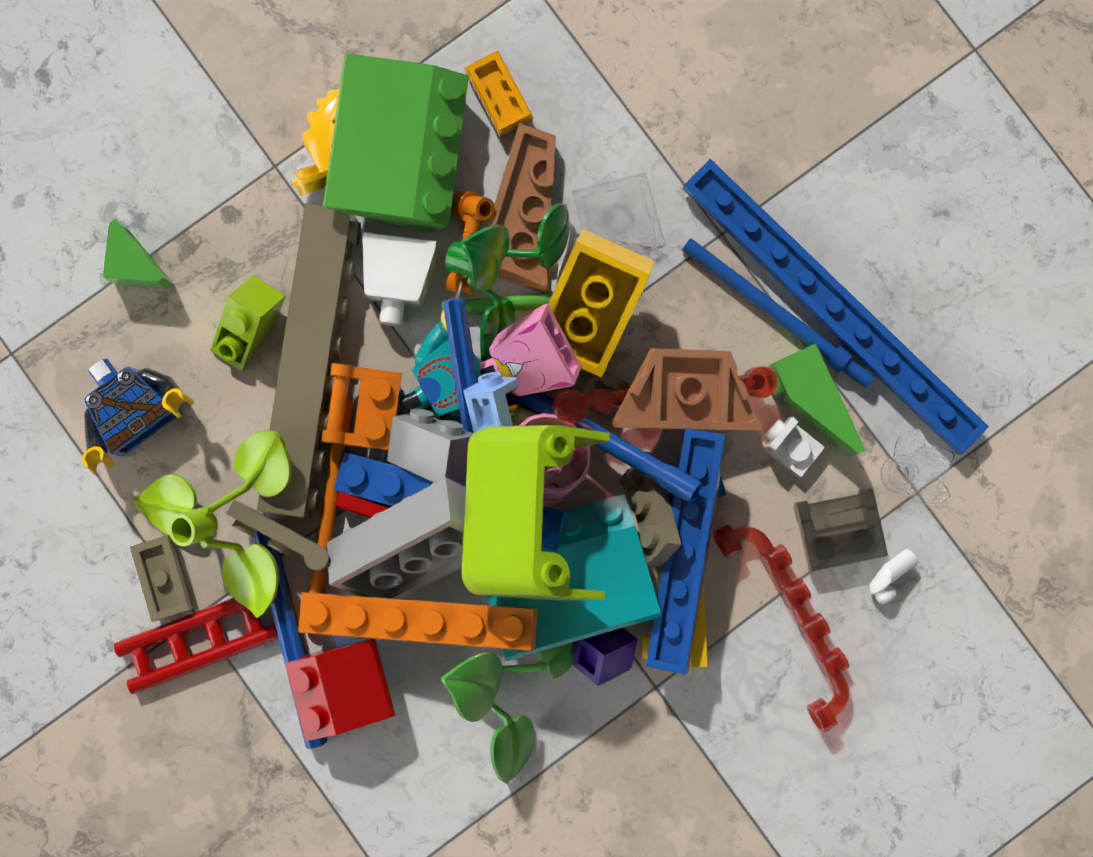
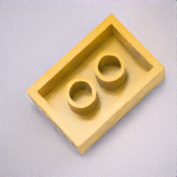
[548,229,654,378]

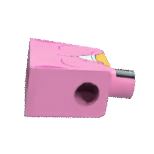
[480,303,582,396]

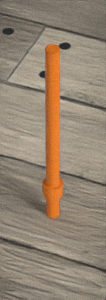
[309,399,354,594]

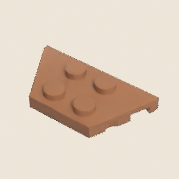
[613,348,762,431]

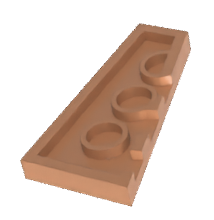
[487,123,556,293]

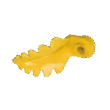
[290,87,340,195]

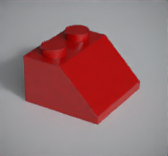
[284,638,396,741]

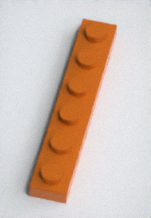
[298,592,538,651]

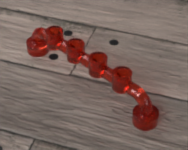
[553,366,777,423]
[713,524,850,734]

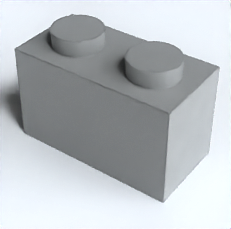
[387,409,473,483]

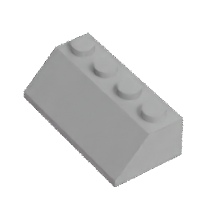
[327,477,466,599]

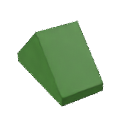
[103,218,174,289]

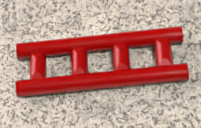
[113,598,278,695]

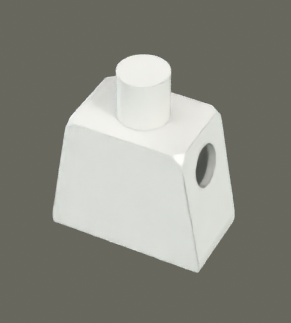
[362,232,439,326]

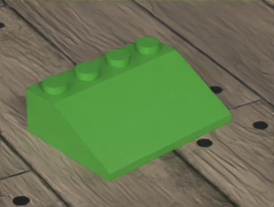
[323,54,469,233]

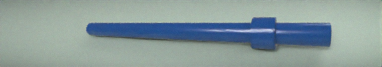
[682,238,875,389]

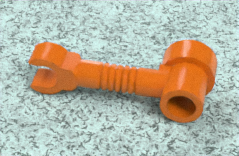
[446,191,495,295]

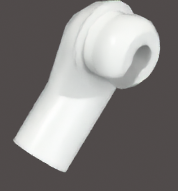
[869,549,918,604]

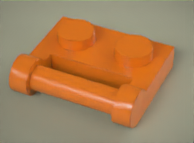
[321,363,402,450]

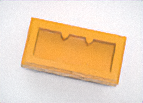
[464,50,533,137]

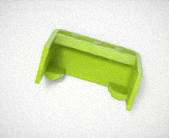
[462,425,610,601]

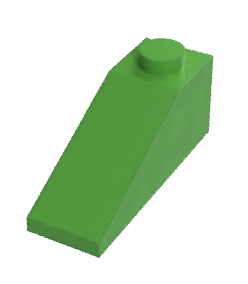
[766,344,866,456]

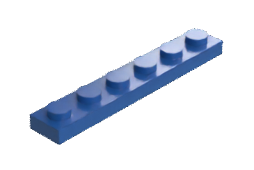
[646,428,727,675]
[334,452,568,552]

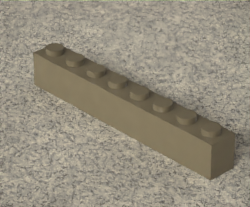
[257,203,361,518]

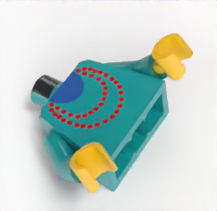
[400,310,517,424]

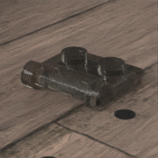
[794,487,888,571]

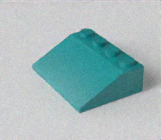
[487,494,662,661]

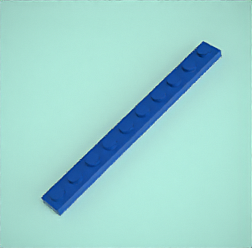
[682,159,989,455]

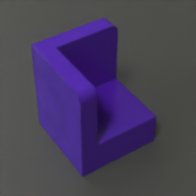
[572,628,638,686]

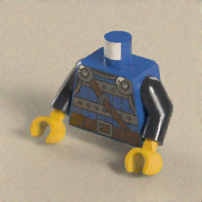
[82,359,194,476]

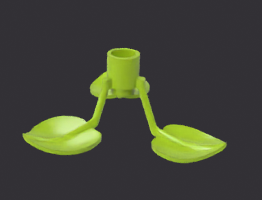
[132,430,292,618]

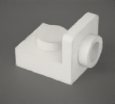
[763,416,825,478]

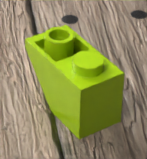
[210,275,286,371]

